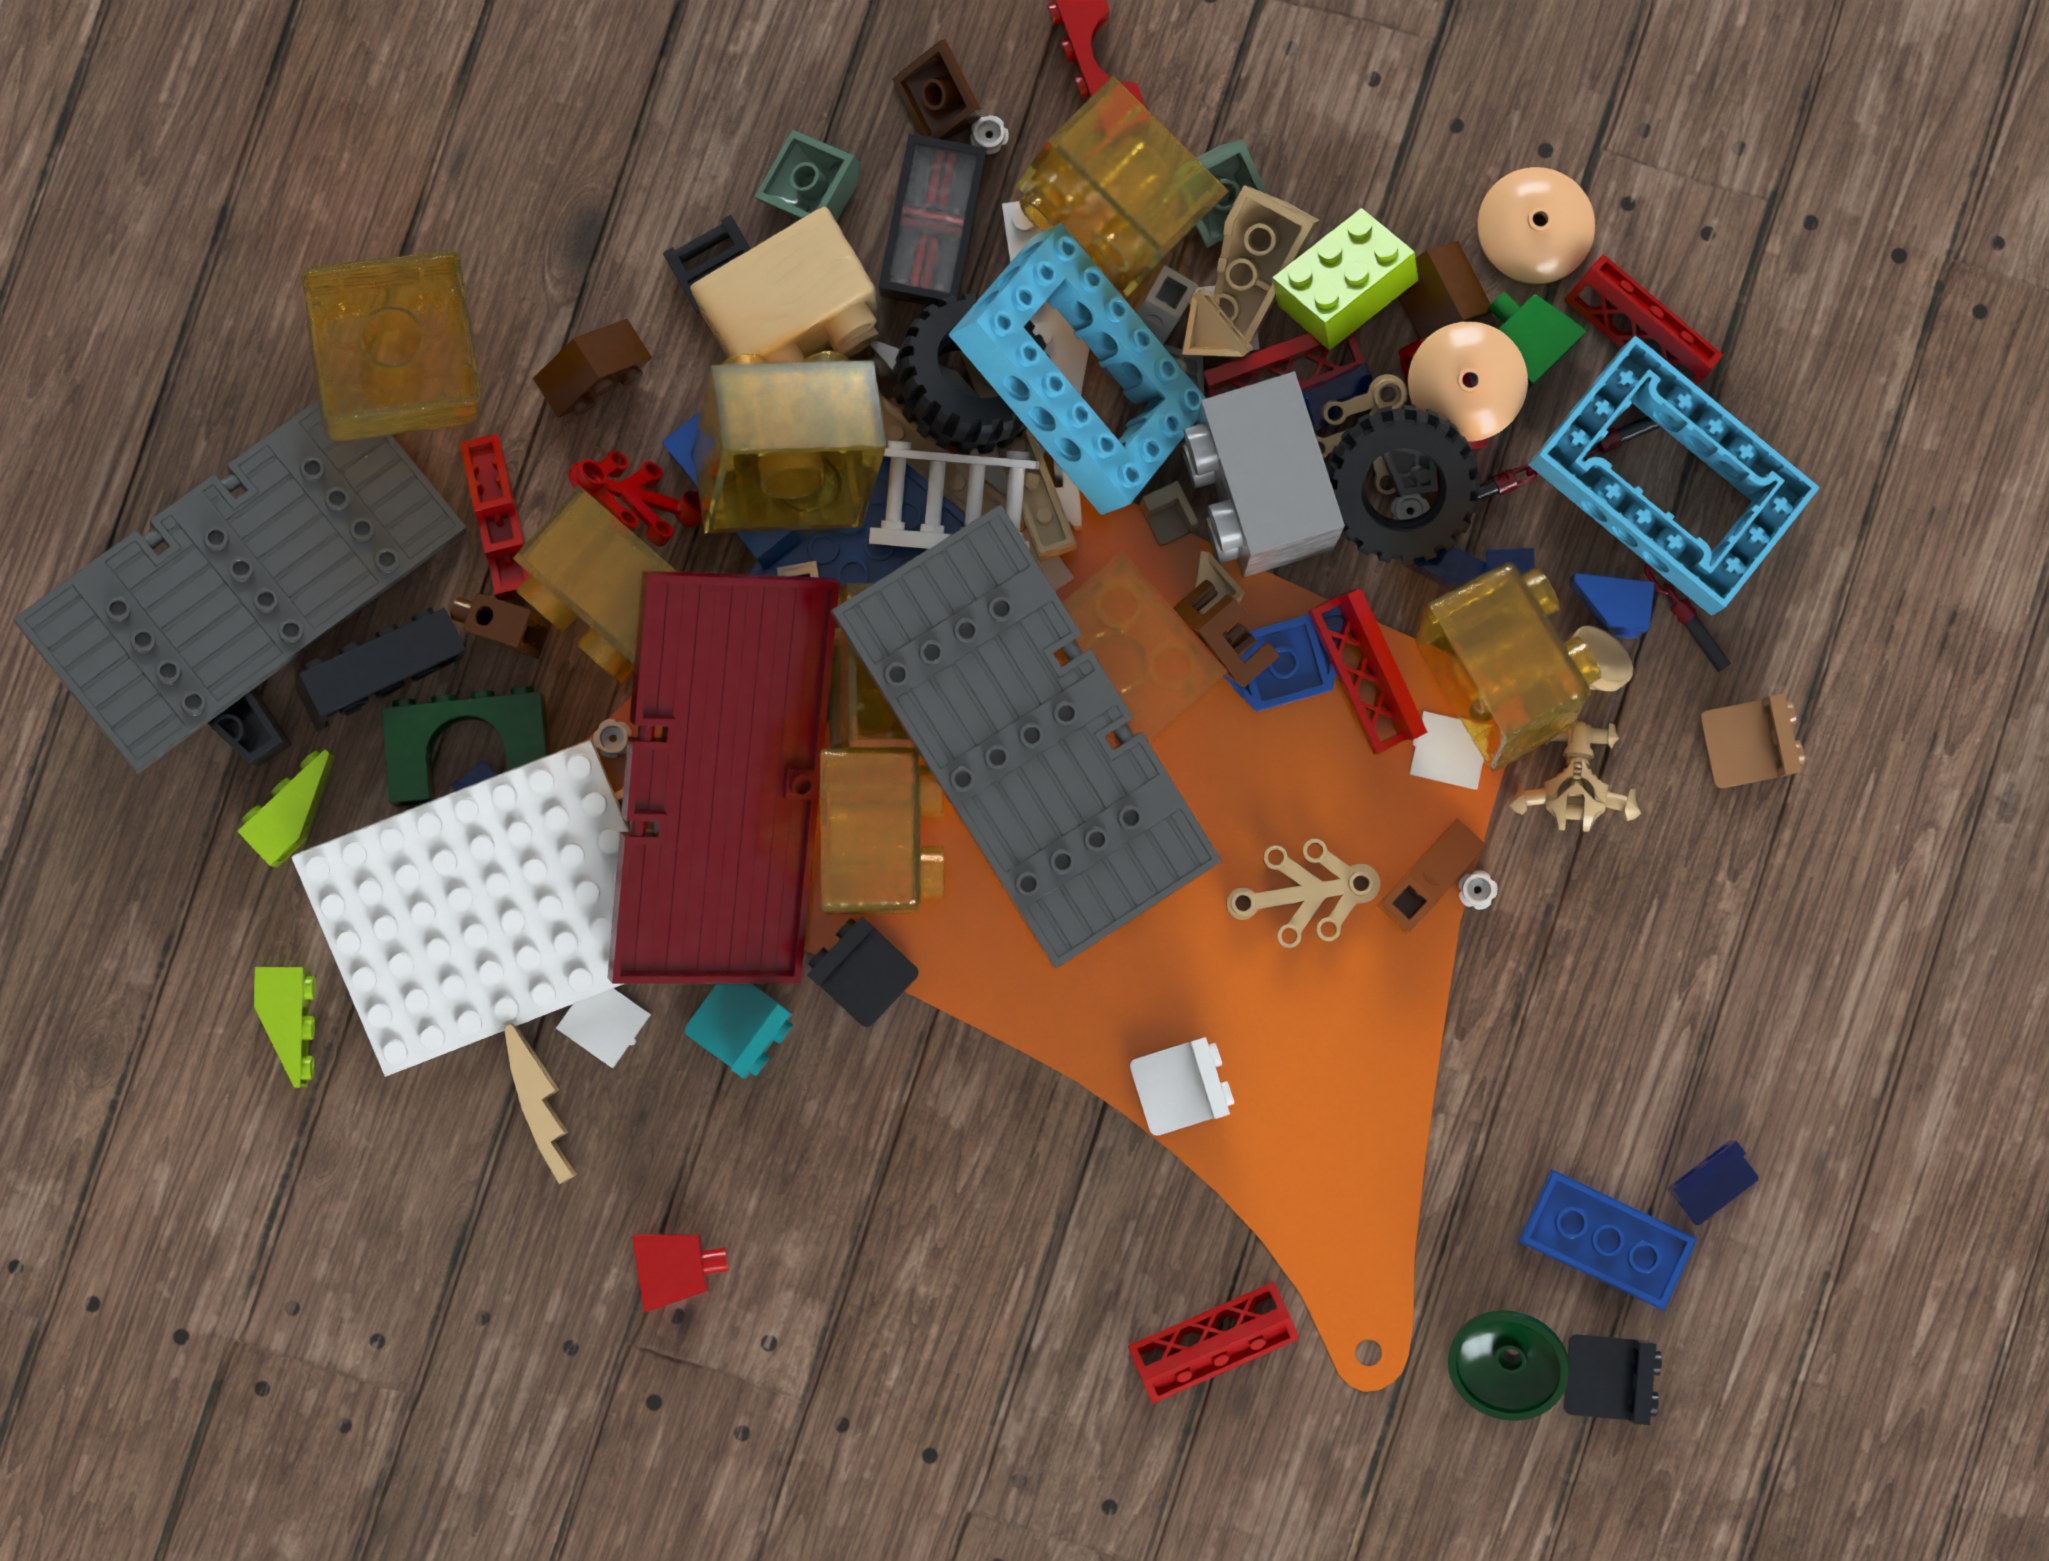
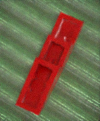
[460,433,536,600]

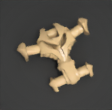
[1509,719,1642,832]

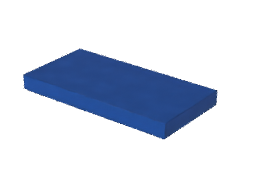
[1517,1169,1698,1311]

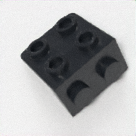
[807,917,919,1027]
[1563,1334,1662,1425]

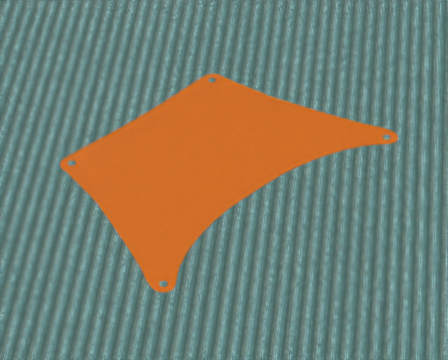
[585,396,1522,1392]

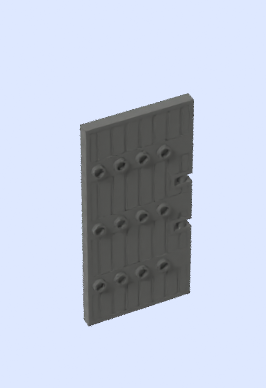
[13,379,467,775]
[830,504,1222,968]

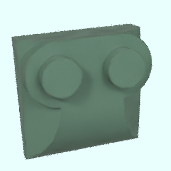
[755,130,860,222]
[1171,139,1268,248]

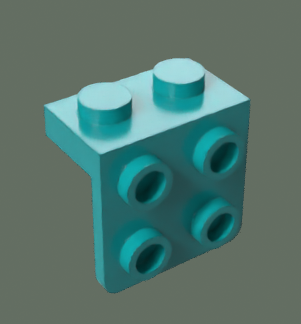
[685,984,793,1079]

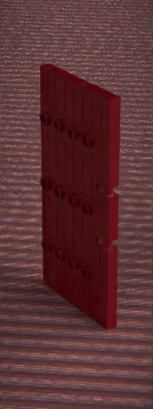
[607,570,840,984]

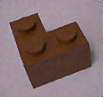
[533,319,652,418]

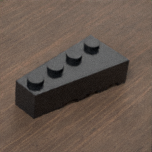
[296,607,466,732]
[207,688,292,766]

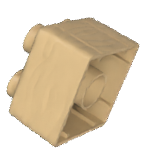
[690,206,880,401]

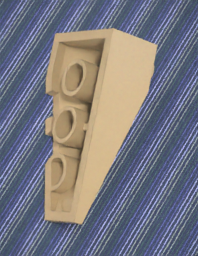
[1212,185,1320,360]

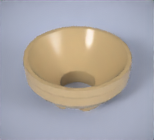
[1567,625,1633,691]

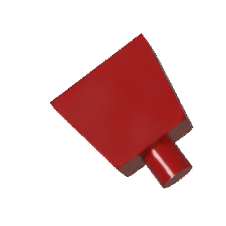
[632,1233,729,1312]

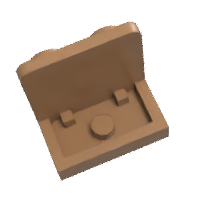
[1700,693,1805,789]

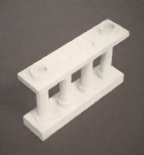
[869,440,1040,553]

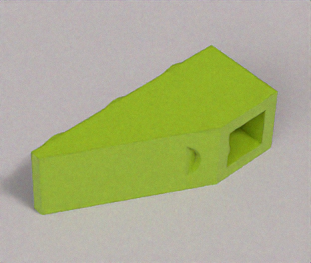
[237,749,336,868]
[254,967,316,1088]

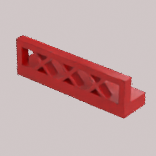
[1564,254,1723,386]
[1202,329,1366,398]
[1307,588,1428,754]
[1128,1282,1299,1404]

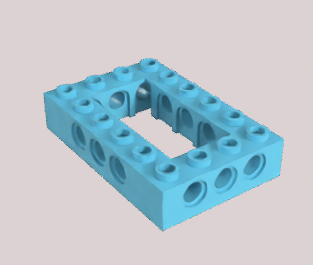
[948,223,1206,515]
[1528,335,1820,616]

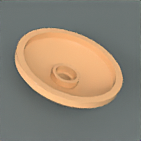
[1477,167,1595,285]
[1408,322,1528,442]

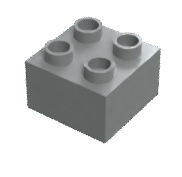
[1181,371,1345,578]

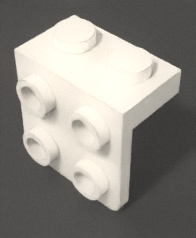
[1130,1037,1234,1136]

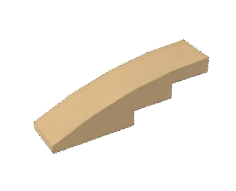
[504,1024,577,1184]

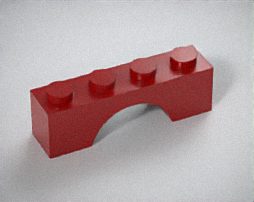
[1047,0,1150,144]

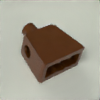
[450,593,552,659]

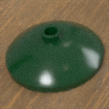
[1448,1310,1570,1421]

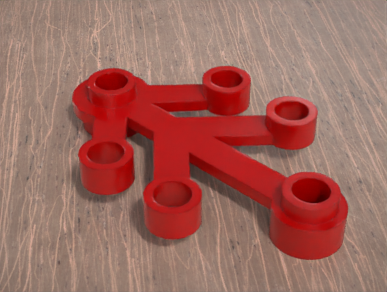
[568,450,711,546]

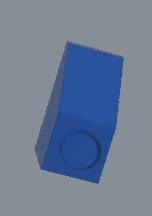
[1569,573,1654,639]

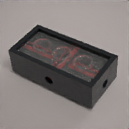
[878,134,987,306]

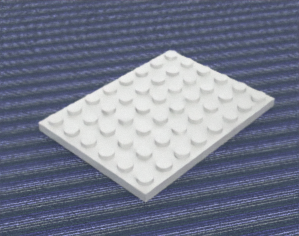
[291,738,629,1077]

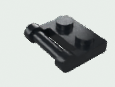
[663,215,751,314]

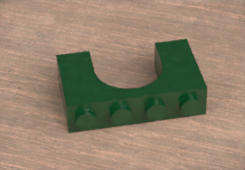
[381,686,550,807]

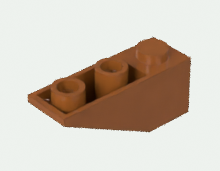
[1377,818,1486,933]

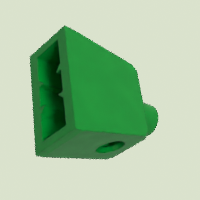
[1488,291,1587,390]

